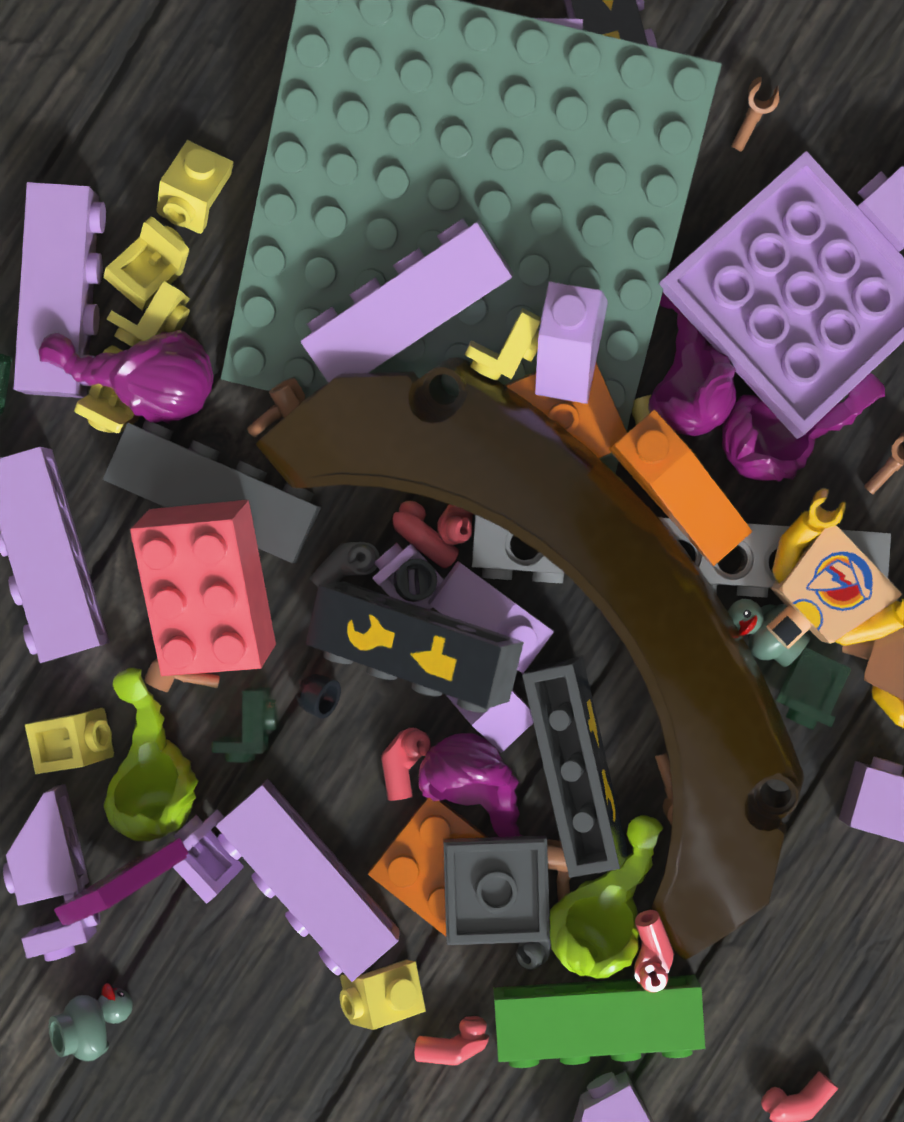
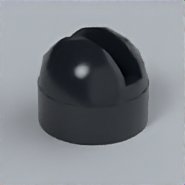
[393,559,437,602]
[296,674,341,719]

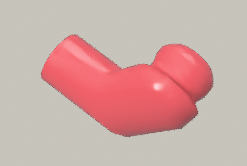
[392,501,459,569]
[437,504,474,545]
[381,728,431,801]
[634,910,674,993]

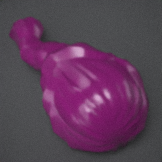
[648,272,736,436]
[39,330,214,424]
[722,373,885,482]
[419,733,523,837]

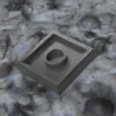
[443,835,550,945]

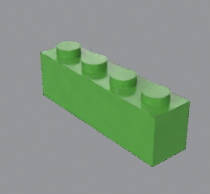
[493,975,705,1068]

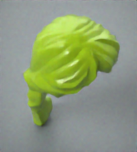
[104,668,198,842]
[549,815,663,979]

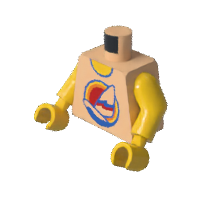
[766,489,904,649]

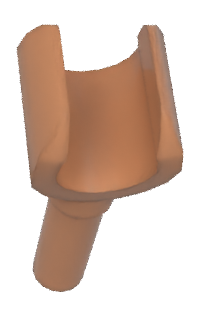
[731,77,779,152]
[247,378,305,437]
[864,432,904,494]
[144,659,220,692]
[655,753,673,825]
[547,839,570,902]

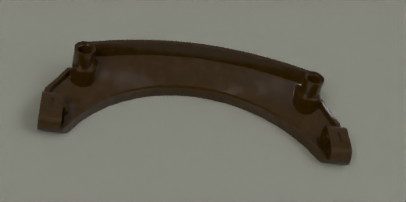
[256,357,804,960]

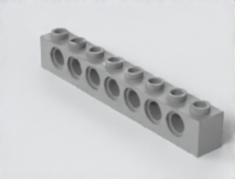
[472,515,891,598]

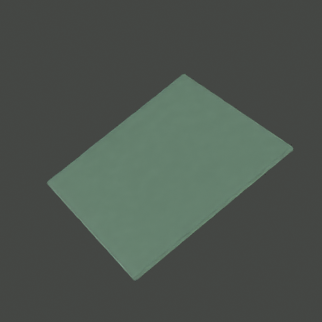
[221,0,722,474]

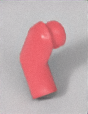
[414,1016,489,1065]
[761,1071,839,1122]

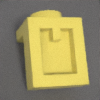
[25,708,114,774]

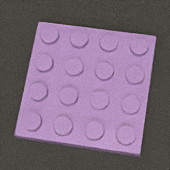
[659,151,904,439]

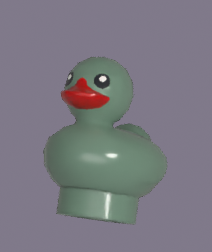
[728,599,810,667]
[49,983,133,1061]

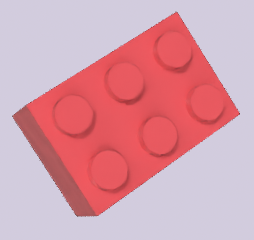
[130,500,276,676]

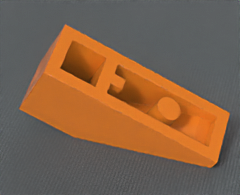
[609,409,753,566]

